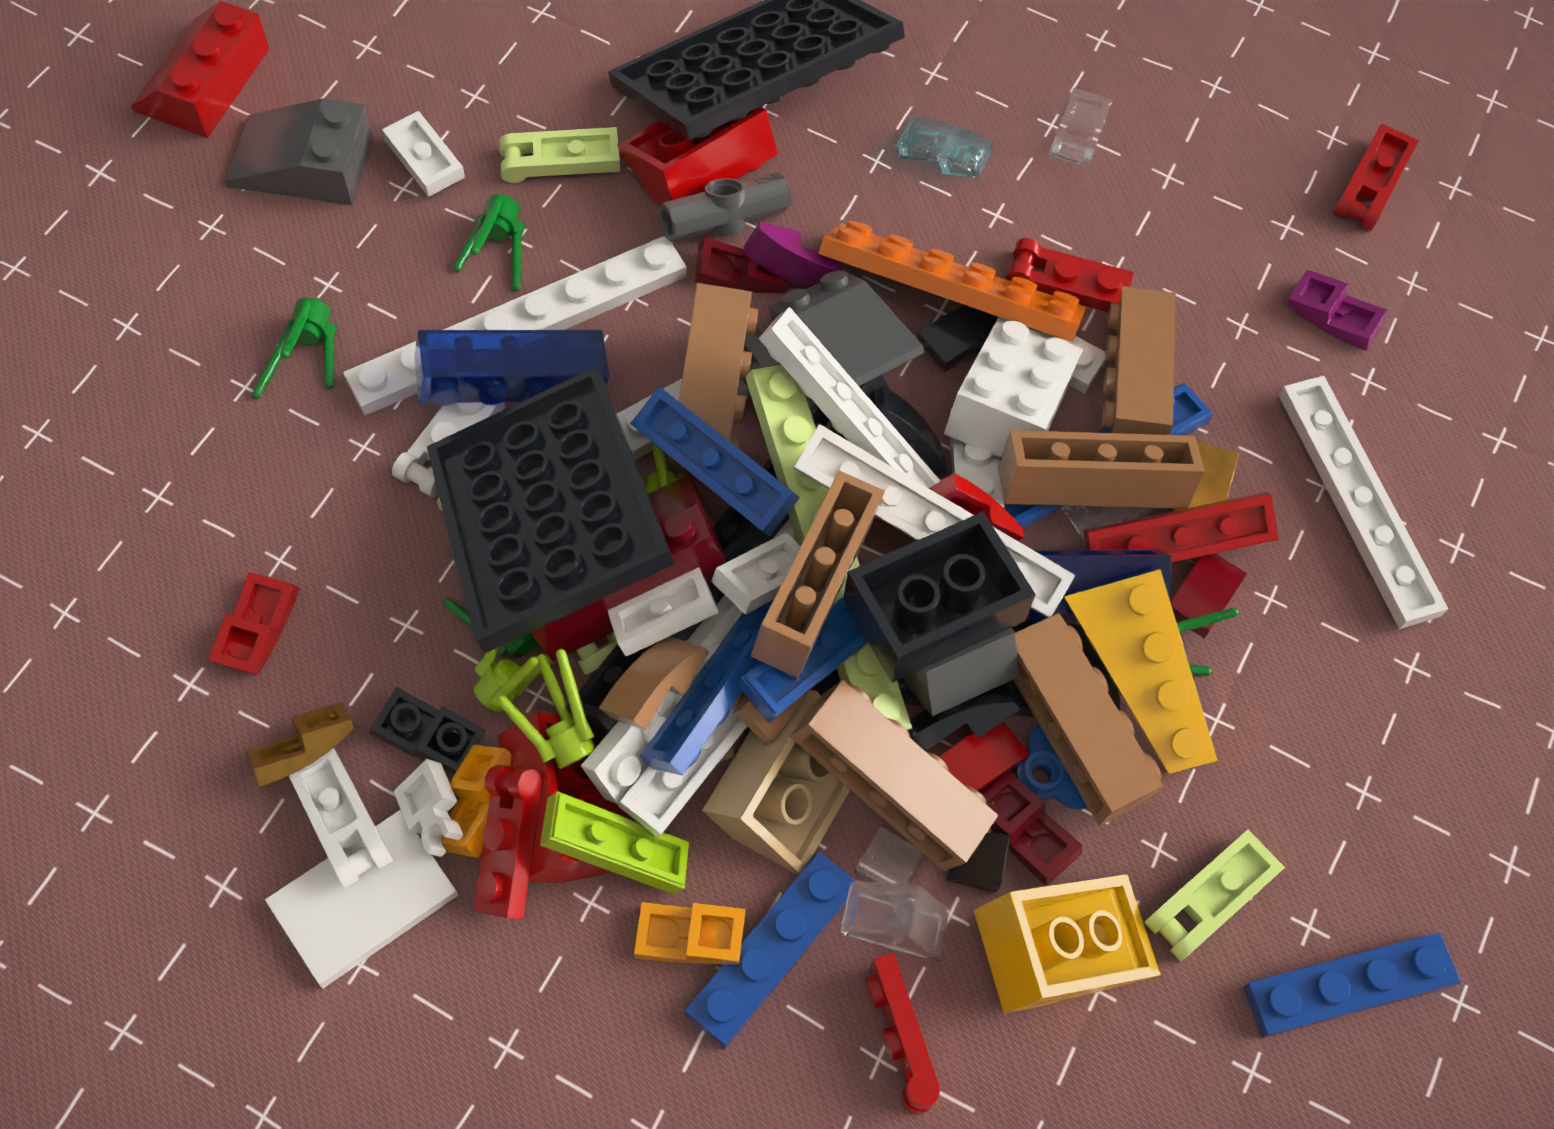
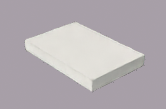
[265,810,458,988]

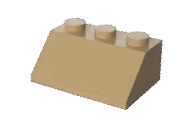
[702,690,850,875]

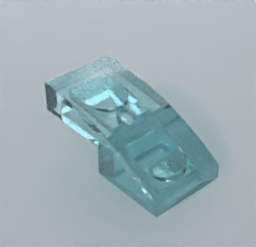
[895,117,994,178]

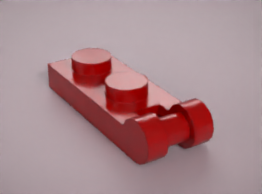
[1333,123,1419,231]
[1006,238,1134,312]
[473,765,542,919]
[864,953,940,1115]

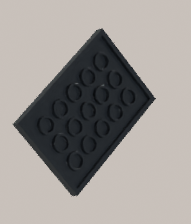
[608,0,905,140]
[427,366,675,653]

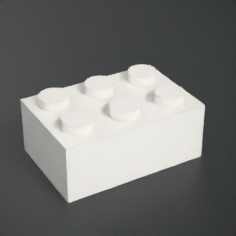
[944,317,1083,457]

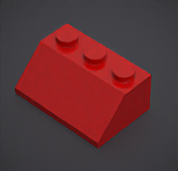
[131,1,270,138]
[617,107,778,206]
[498,712,631,883]

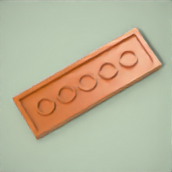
[818,221,1086,342]

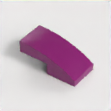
[744,222,842,289]
[1287,270,1387,351]

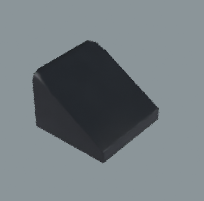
[946,833,1011,893]

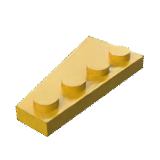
[1063,569,1218,774]

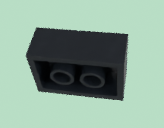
[843,512,1036,683]

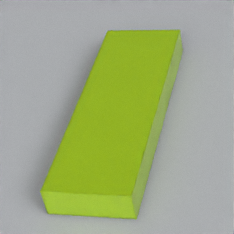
[540,791,689,895]

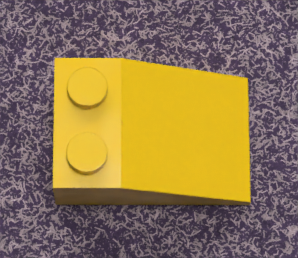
[973,875,1160,1014]

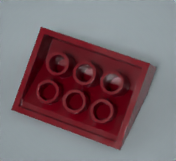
[531,474,727,662]

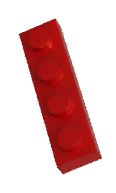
[1083,492,1279,578]

